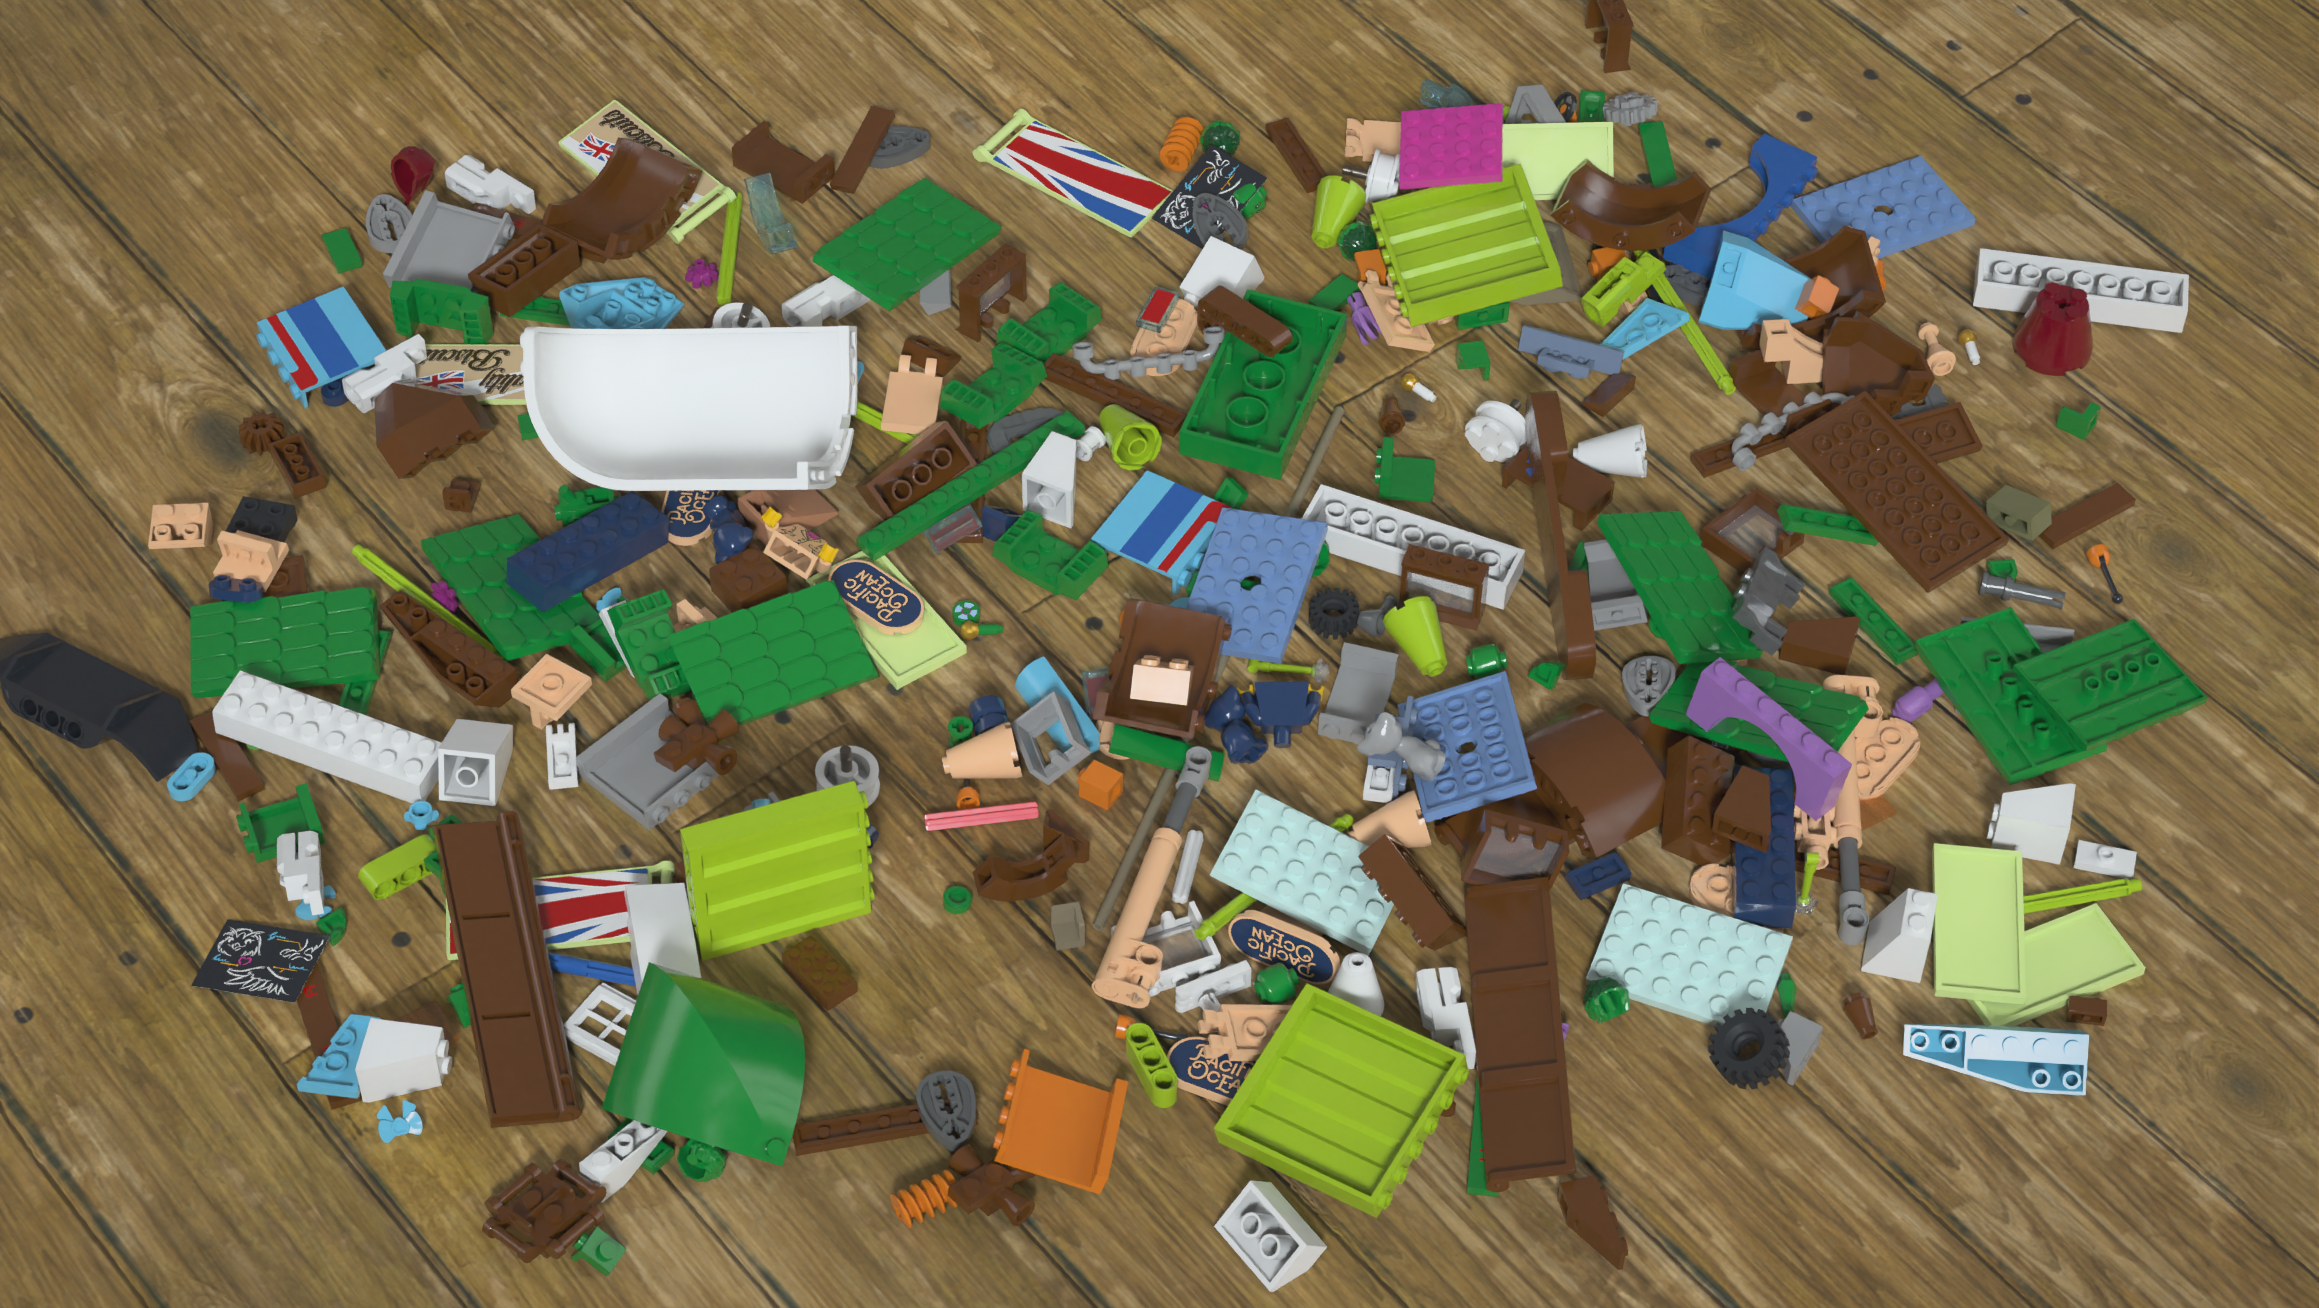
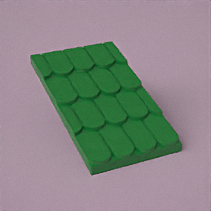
[812,178,1002,312]
[1597,511,1763,664]
[421,514,600,662]
[667,580,880,726]
[190,587,380,699]
[1916,607,2107,785]
[2012,619,2208,751]
[1649,659,1869,762]

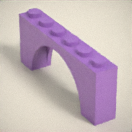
[1686,657,1852,821]

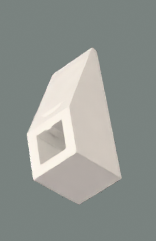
[579,1120,668,1203]

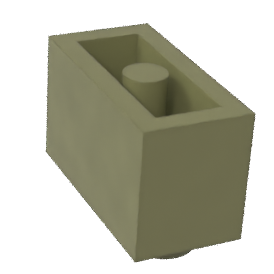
[1986,485,2052,541]

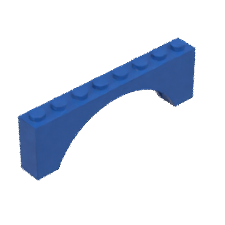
[1663,134,1818,280]

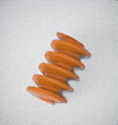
[1159,117,1203,172]
[889,1169,957,1229]

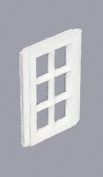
[563,983,636,1066]

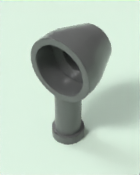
[1357,596,1398,637]

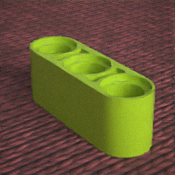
[358,834,437,900]
[1126,1023,1178,1108]

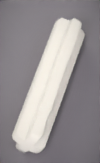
[1172,830,1203,904]

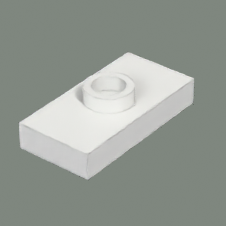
[2074,840,2137,880]

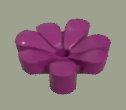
[685,259,719,289]
[431,581,458,614]

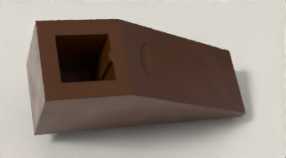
[1558,1175,1628,1270]

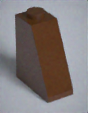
[1779,617,1860,675]
[1712,765,1771,853]

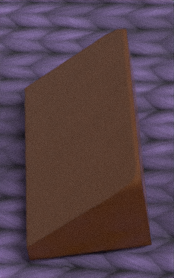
[901,335,961,377]
[1582,374,1636,417]

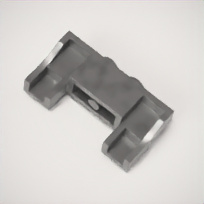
[1732,546,1805,656]

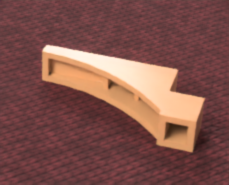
[1760,319,1823,384]

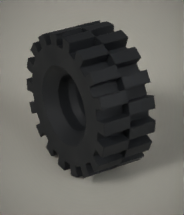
[1708,1008,1790,1089]

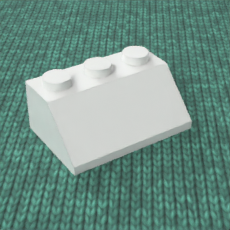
[1214,1180,1327,1292]

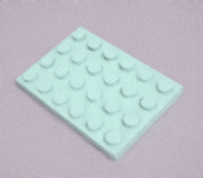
[1210,790,1394,956]
[1585,883,1793,1026]

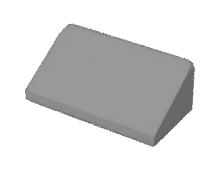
[920,269,952,316]

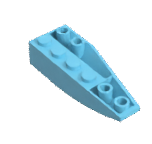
[1903,1024,2089,1095]

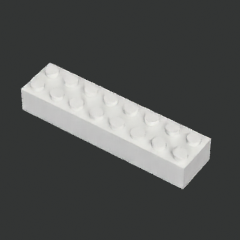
[1973,248,2189,333]
[1302,484,1525,610]
[212,671,441,804]

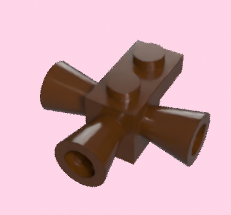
[654,710,739,775]
[947,1145,1036,1226]

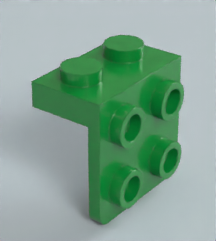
[1374,437,1435,502]

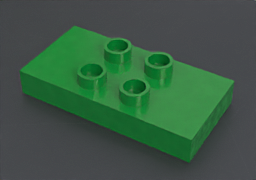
[1179,289,1347,480]

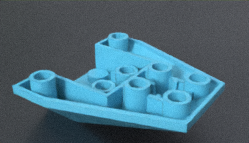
[1698,230,1811,330]
[559,277,684,329]

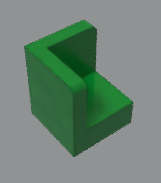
[1456,340,1491,381]
[2056,402,2101,440]

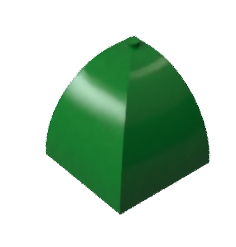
[601,962,805,1166]

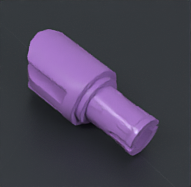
[1347,292,1383,346]
[1892,678,1945,723]

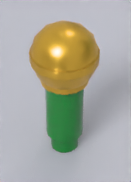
[960,621,1003,640]

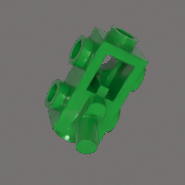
[554,485,620,527]

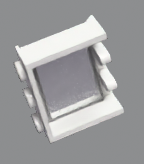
[1111,901,1221,998]

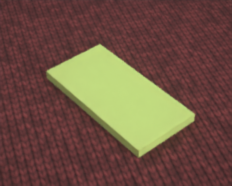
[1503,122,1614,200]
[806,551,967,690]
[1932,843,2026,1005]
[1966,903,2146,1027]

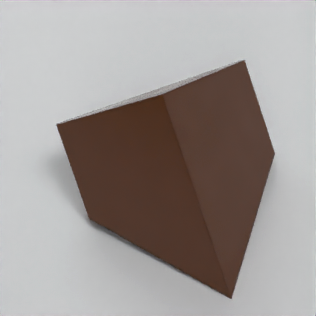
[1043,808,1089,863]

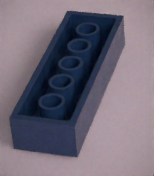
[506,491,670,612]
[1732,766,1796,929]

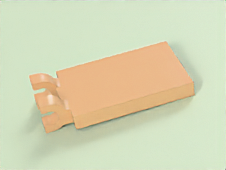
[1345,118,1401,162]
[1358,270,1435,352]
[881,355,943,435]
[1197,1004,1292,1061]

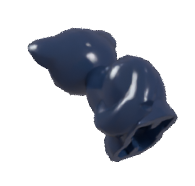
[703,495,753,564]
[1204,685,1269,764]

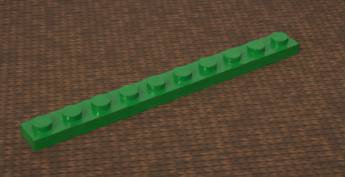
[856,410,1085,562]

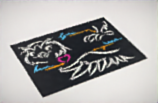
[1151,145,1268,249]
[191,919,330,1003]

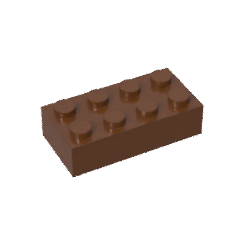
[268,433,327,499]
[782,935,857,1011]

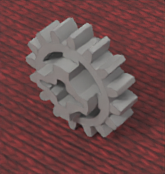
[1603,92,1658,126]

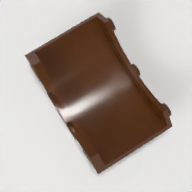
[542,137,702,260]
[1551,160,1712,251]
[1738,226,1886,350]
[1093,598,1232,739]
[1523,703,1666,858]

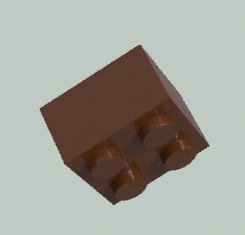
[709,544,788,613]

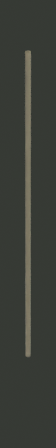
[1092,406,1345,931]

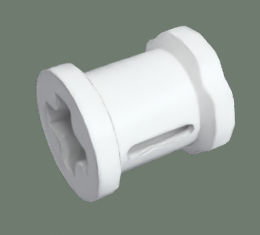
[1076,426,1106,461]

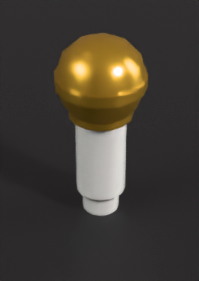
[1959,329,1980,365]
[1401,373,1437,403]

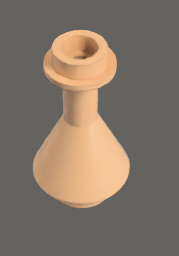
[1918,322,1956,376]

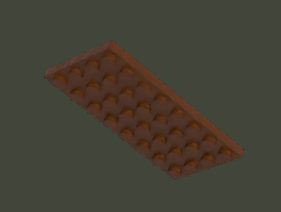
[1784,391,2009,593]

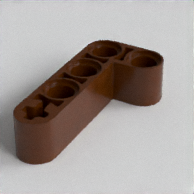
[1197,285,1293,357]

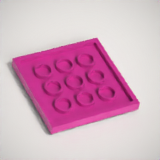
[1399,103,1504,189]

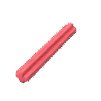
[924,801,1039,831]

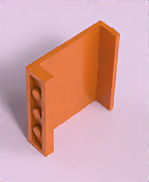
[992,1049,1128,1195]

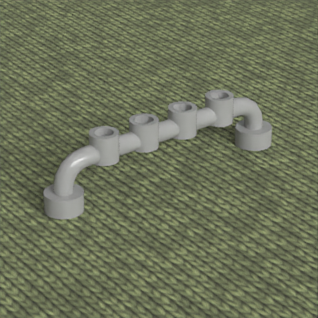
[1072,326,1225,380]
[1732,392,1855,471]

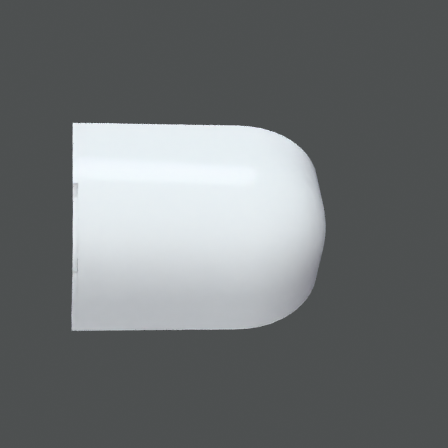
[520,326,857,491]

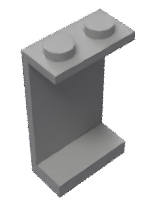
[1584,539,1648,631]
[1318,642,1399,745]

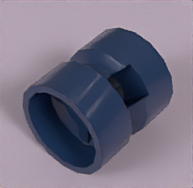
[968,695,1013,736]

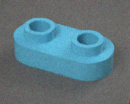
[167,752,216,802]

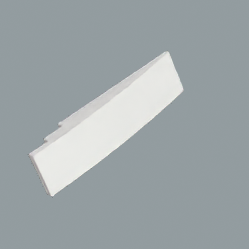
[624,883,701,994]

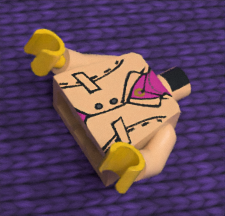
[761,506,839,580]

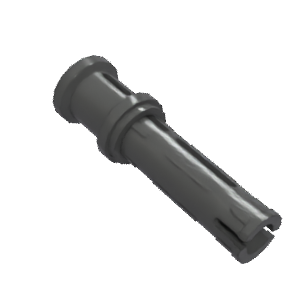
[1979,571,2066,609]

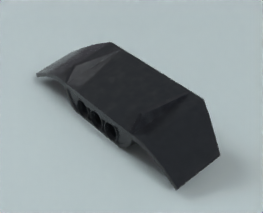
[0,633,199,782]

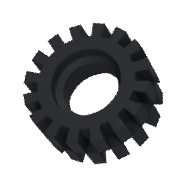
[1308,588,1359,640]

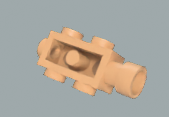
[1793,800,1837,870]

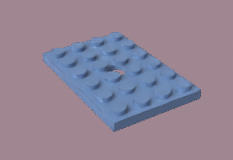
[1791,156,1976,259]
[1186,508,1328,664]
[1398,671,1537,823]

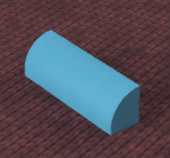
[1015,657,1099,753]

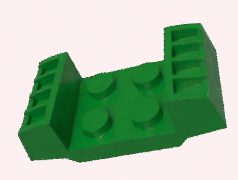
[390,279,494,344]
[996,282,1102,364]
[940,342,1047,429]
[992,510,1109,601]
[607,589,692,701]

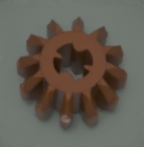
[239,410,286,456]

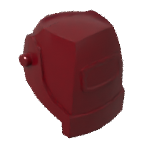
[391,146,436,206]

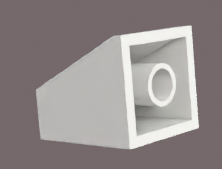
[1180,236,1265,306]
[1022,431,1076,529]
[438,719,513,806]
[1987,783,2076,865]
[1861,888,1938,983]
[355,1018,452,1103]

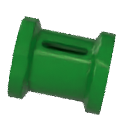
[948,716,973,748]

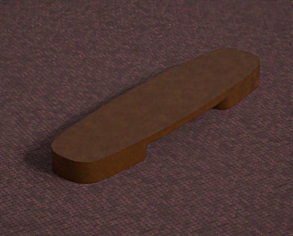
[1525,391,1596,680]

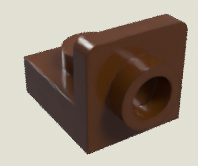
[442,479,480,513]

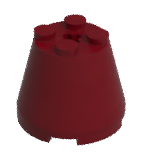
[2013,282,2093,376]

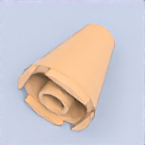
[942,722,1022,779]
[1348,791,1432,849]

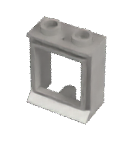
[1505,85,1566,124]
[1011,691,1092,785]

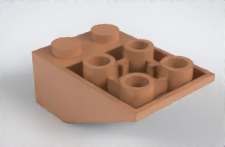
[738,489,838,546]

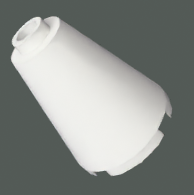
[1573,424,1647,478]
[1328,952,1384,1016]

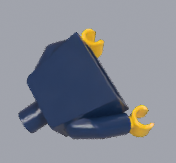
[1236,682,1324,748]

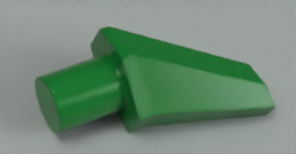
[1777,973,1797,1019]

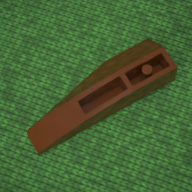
[380,590,518,708]

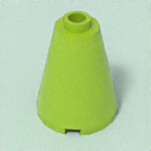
[1311,176,1367,248]
[1099,404,1162,471]
[1383,596,1447,677]

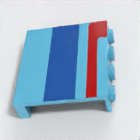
[256,286,386,408]
[1091,470,1231,595]

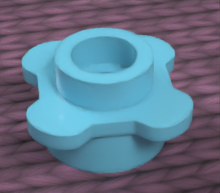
[404,801,439,831]

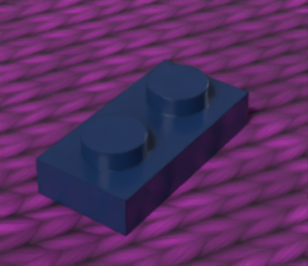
[1565,852,1631,900]

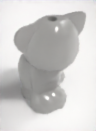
[1357,712,1445,782]

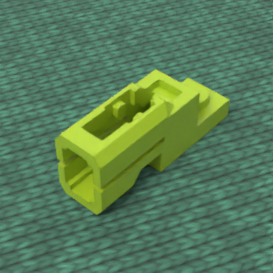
[1580,252,1666,328]

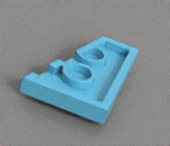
[1600,298,1690,359]
[297,1014,380,1099]

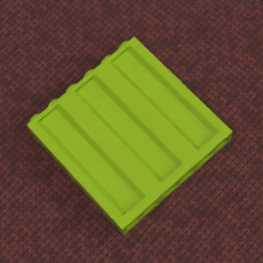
[1369,163,1563,327]
[680,781,875,961]
[1214,983,1469,1218]

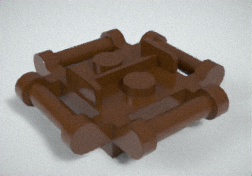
[482,1159,607,1263]

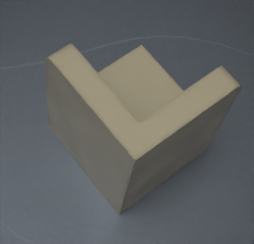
[1050,902,1085,951]

